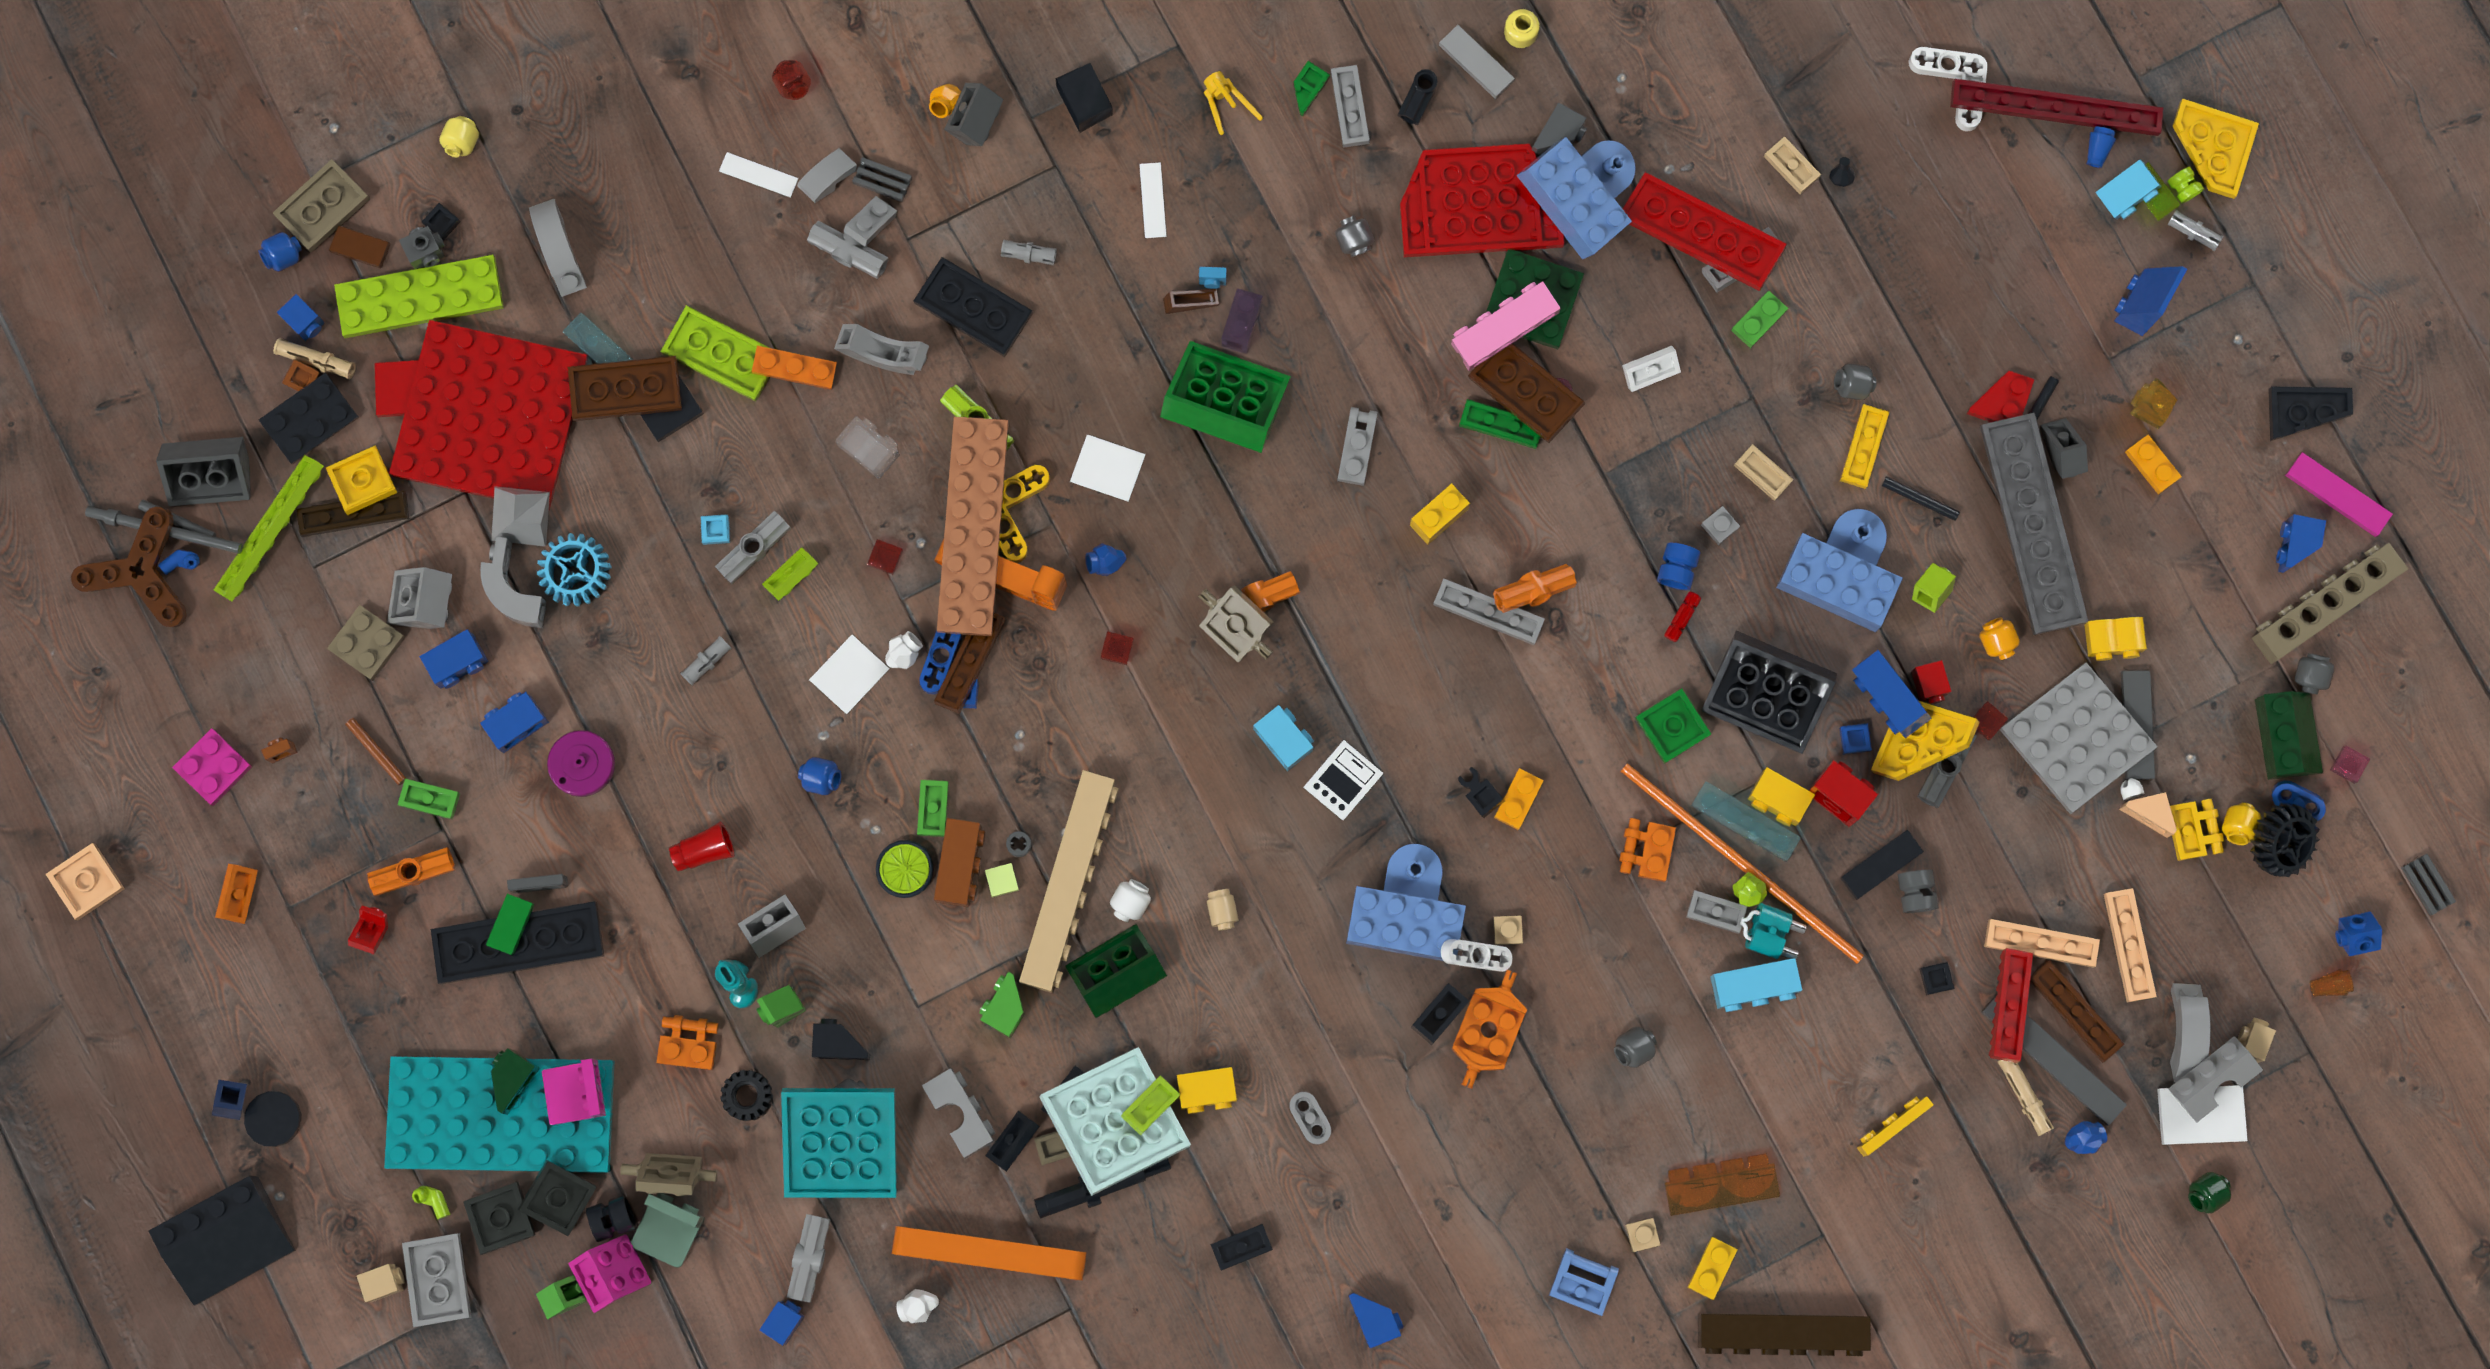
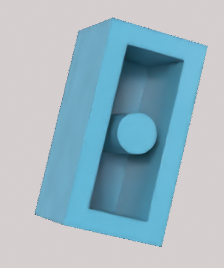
[2095,160,2162,220]
[1253,705,1314,771]

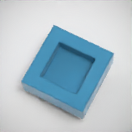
[1199,267,1226,289]

